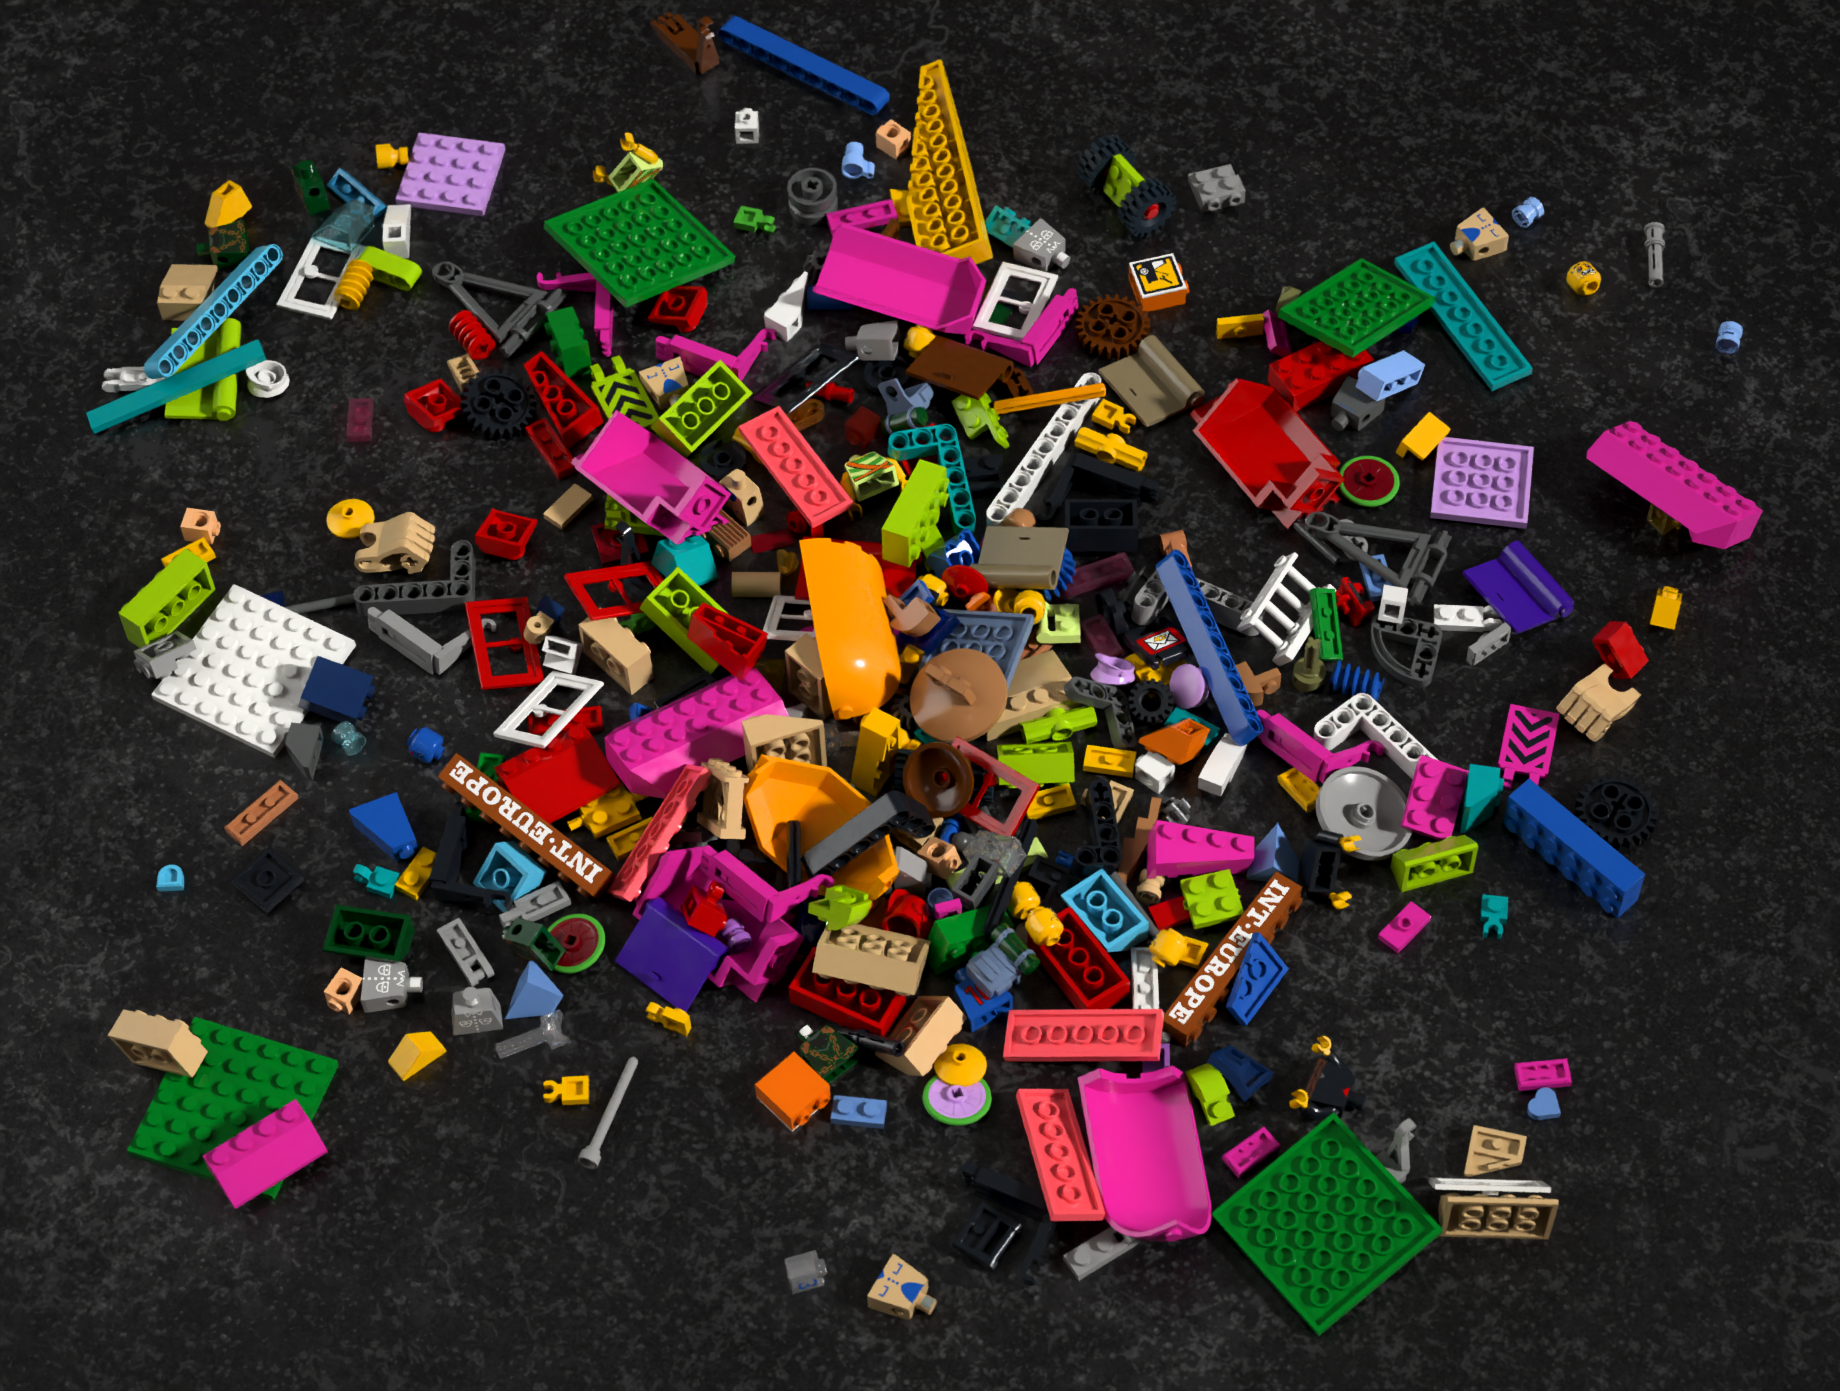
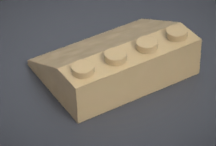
[984,650,1080,742]
[742,714,827,774]
[812,924,931,996]
[1438,1193,1559,1239]

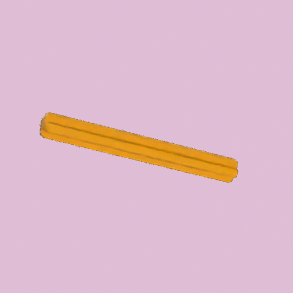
[994,383,1106,415]

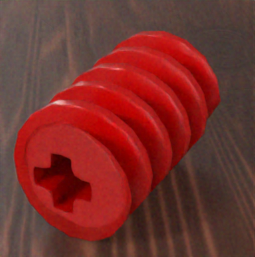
[449,310,495,360]

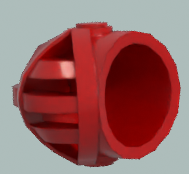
[882,889,934,939]

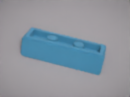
[326,168,388,223]

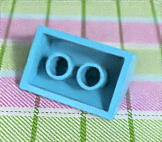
[1061,869,1149,952]

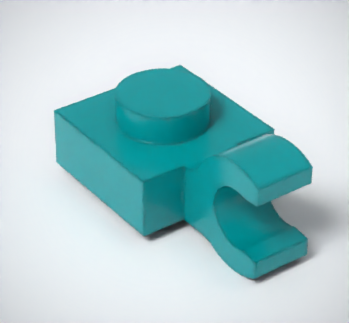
[352,864,400,899]

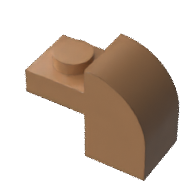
[883,594,941,637]
[1235,661,1281,706]

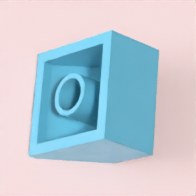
[473,841,547,913]

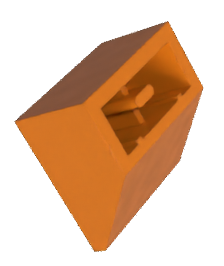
[1139,718,1210,765]

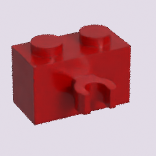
[1592,621,1649,679]
[681,880,727,937]

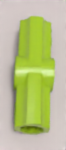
[1020,705,1097,744]

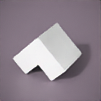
[542,636,583,674]

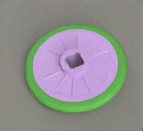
[923,1075,992,1126]

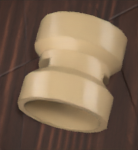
[1135,869,1165,904]

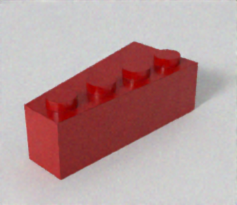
[524,351,603,449]

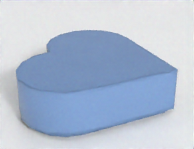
[1527,1087,1561,1120]

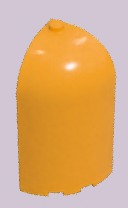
[799,538,901,721]

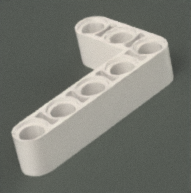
[1313,693,1437,779]

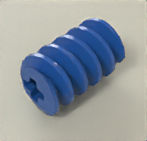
[1329,660,1385,702]

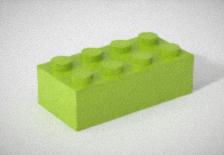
[650,360,753,458]
[882,459,949,568]
[118,548,216,648]
[639,567,728,675]

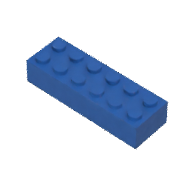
[1503,778,1645,918]

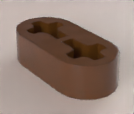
[1004,368,1033,398]

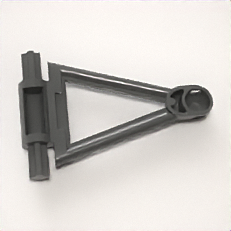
[432,262,566,358]
[1304,512,1452,606]

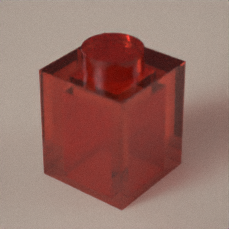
[845,406,881,449]

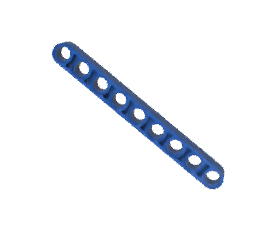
[718,16,890,115]
[1156,549,1263,746]

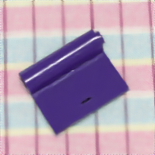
[1462,540,1574,634]
[615,897,731,1012]

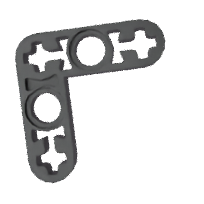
[1064,676,1137,751]

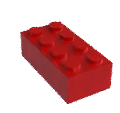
[1268,341,1374,412]
[1027,906,1130,1009]
[789,946,906,1037]

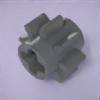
[1159,797,1191,825]

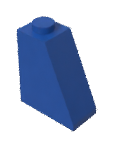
[349,792,419,861]

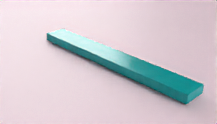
[86,339,267,434]

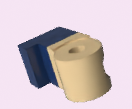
[524,595,565,644]

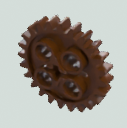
[1076,294,1150,359]

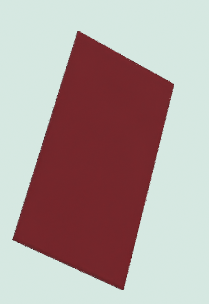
[750,528,795,554]

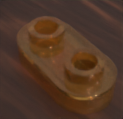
[785,399,825,431]

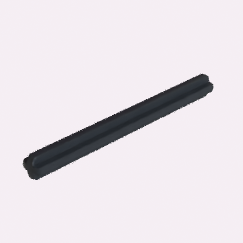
[982,818,1039,938]

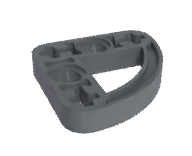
[1370,614,1442,688]

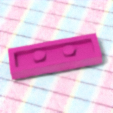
[826,199,897,236]

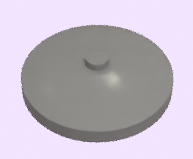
[1316,766,1412,861]

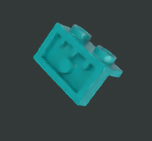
[985,206,1034,248]

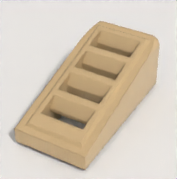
[447,354,480,393]

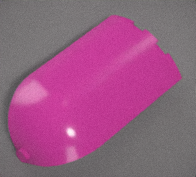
[1078,1066,1212,1242]

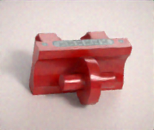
[1335,577,1375,626]

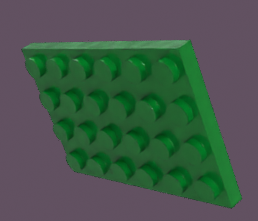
[1278,258,1435,358]

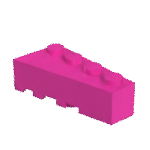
[1147,820,1254,879]

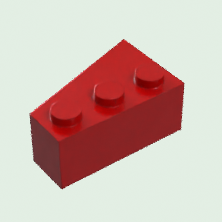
[687,602,769,681]

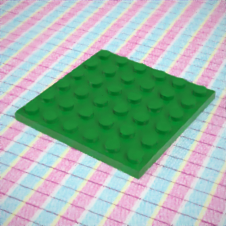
[544,179,735,308]
[127,1017,339,1201]
[1211,1112,1443,1336]

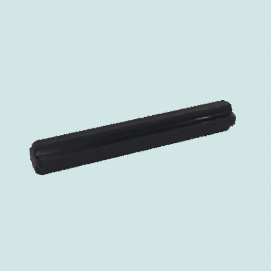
[787,820,801,913]

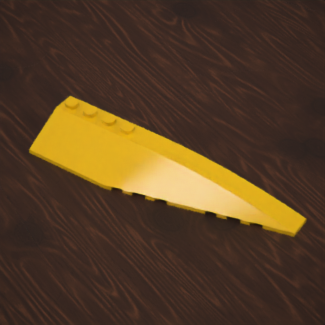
[907,59,993,264]

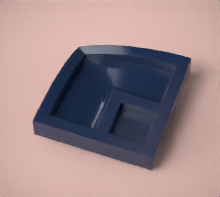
[1207,1045,1274,1101]

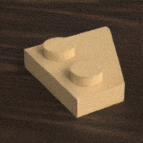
[1463,1125,1527,1177]

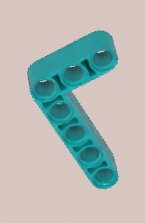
[888,424,976,535]

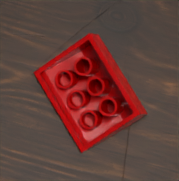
[494,722,621,824]

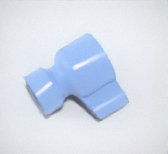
[841,142,875,179]

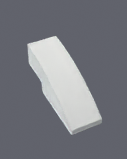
[1198,733,1249,797]

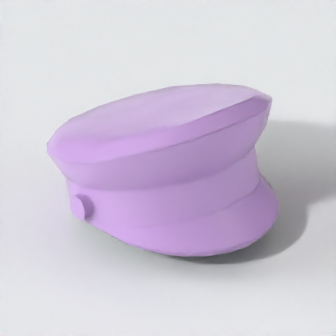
[1090,653,1135,686]
[1169,664,1210,709]

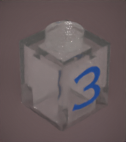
[784,1250,827,1294]

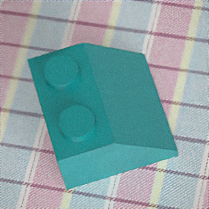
[651,535,718,586]
[1460,764,1504,834]

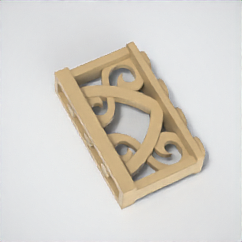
[696,758,749,839]

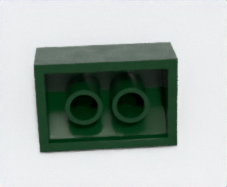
[323,904,415,963]

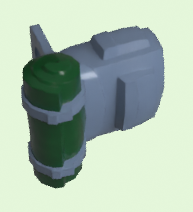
[878,378,934,438]
[966,923,1040,999]

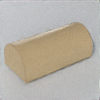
[732,572,781,597]

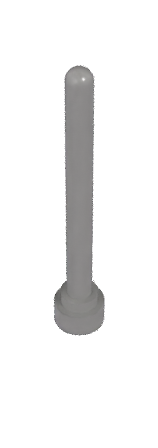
[577,1057,638,1169]

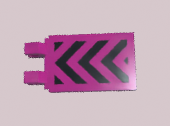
[1497,704,1560,790]

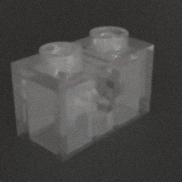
[963,830,1027,878]

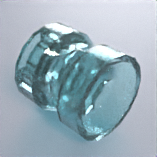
[331,721,366,756]

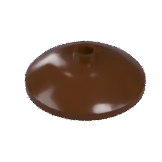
[903,742,974,818]

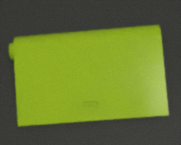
[165,318,241,421]

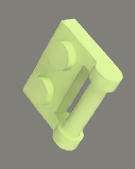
[1036,602,1080,644]

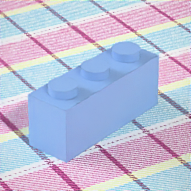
[1355,350,1425,401]

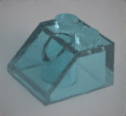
[312,199,375,253]

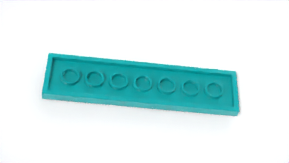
[1394,242,1533,391]

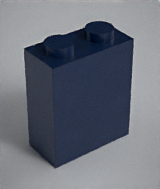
[299,656,376,728]

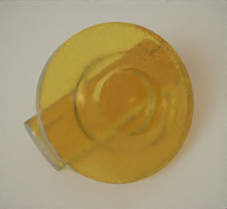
[777,549,798,575]

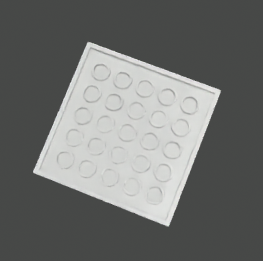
[151,584,356,758]

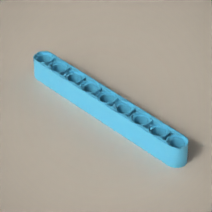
[144,244,283,379]

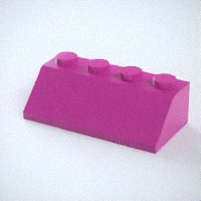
[203,1099,328,1209]

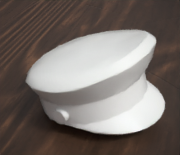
[246,360,290,398]

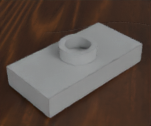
[1466,622,1511,666]

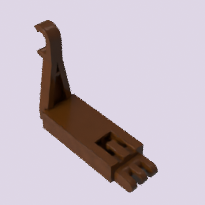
[650,11,719,73]

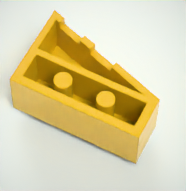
[850,707,901,797]

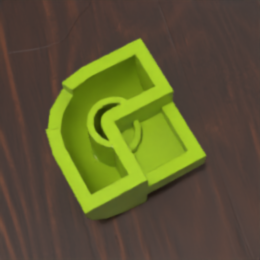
[808,884,872,931]

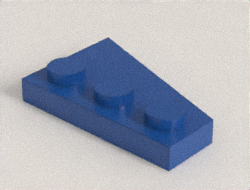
[1226,932,1289,1025]

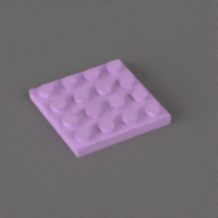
[396,133,505,216]
[1430,437,1534,529]

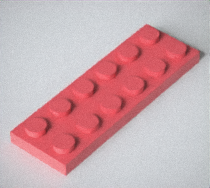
[738,406,853,528]
[606,764,712,902]
[1003,1009,1164,1062]
[1016,1089,1105,1221]

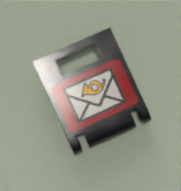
[1123,616,1194,670]

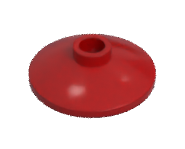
[941,565,988,603]

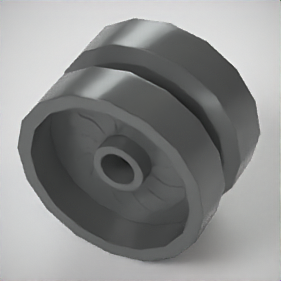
[787,168,838,226]

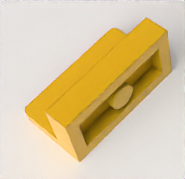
[1395,412,1450,460]

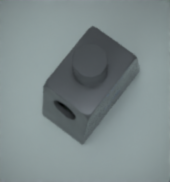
[1330,375,1385,431]
[951,852,999,911]

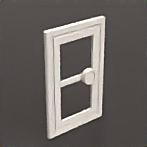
[276,234,366,320]
[972,262,1058,341]
[763,595,816,641]
[493,671,604,749]
[1428,1178,1551,1195]

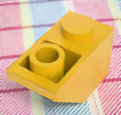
[205,180,252,229]
[1650,586,1682,630]

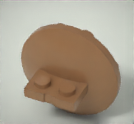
[910,648,1008,743]

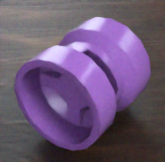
[718,918,752,954]

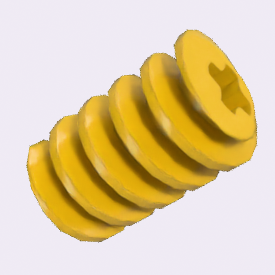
[334,259,373,311]

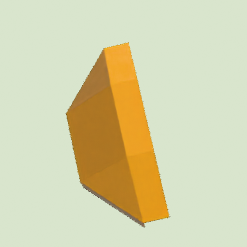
[743,754,899,900]

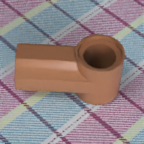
[1158,530,1192,568]

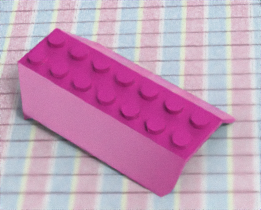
[812,223,986,334]
[1587,421,1763,549]
[605,668,789,799]

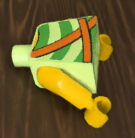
[593,133,663,192]
[840,452,908,521]

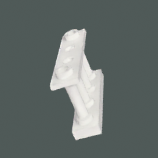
[1237,552,1336,666]

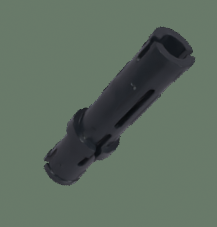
[838,1026,905,1057]

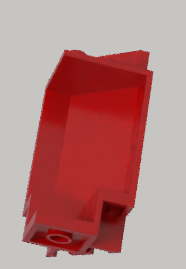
[1190,378,1345,529]

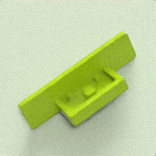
[951,392,1010,449]

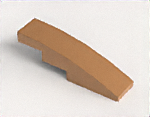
[1118,797,1162,886]

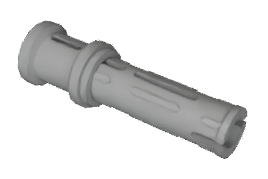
[1644,222,1665,288]

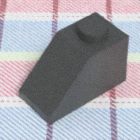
[283,722,324,781]

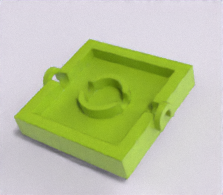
[1180,869,1244,929]

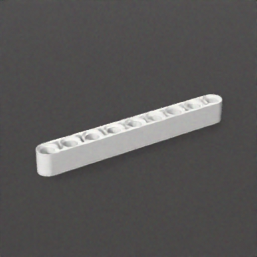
[986,372,1101,526]

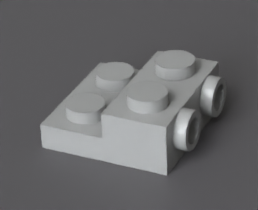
[1188,164,1245,213]
[133,631,197,679]

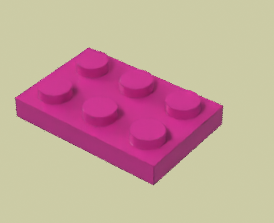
[1400,755,1468,841]

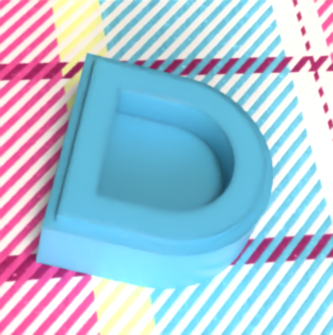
[156,865,184,891]

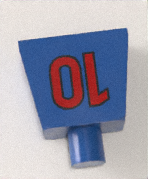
[954,967,1013,1033]

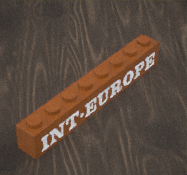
[438,753,616,900]
[1162,871,1303,1047]

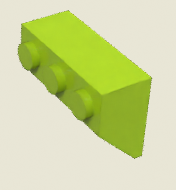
[997,742,1075,788]
[1390,835,1478,892]

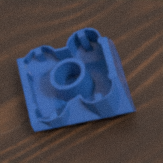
[926,528,981,579]

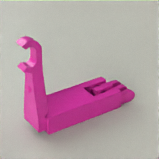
[537,272,614,357]
[965,288,1079,367]
[656,328,777,381]
[1257,710,1384,783]
[700,846,834,923]

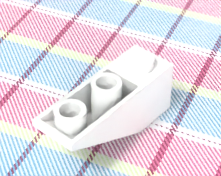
[383,204,411,258]
[764,271,809,342]

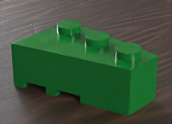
[544,306,592,378]
[926,905,1015,975]

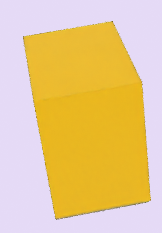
[388,1031,446,1081]

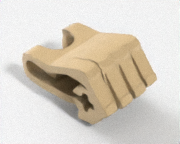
[354,512,435,574]
[1556,664,1641,742]

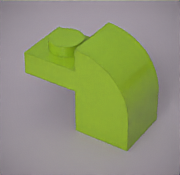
[1185,1063,1235,1126]

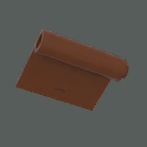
[905,335,1014,400]

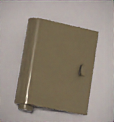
[1098,335,1205,428]
[969,526,1069,590]

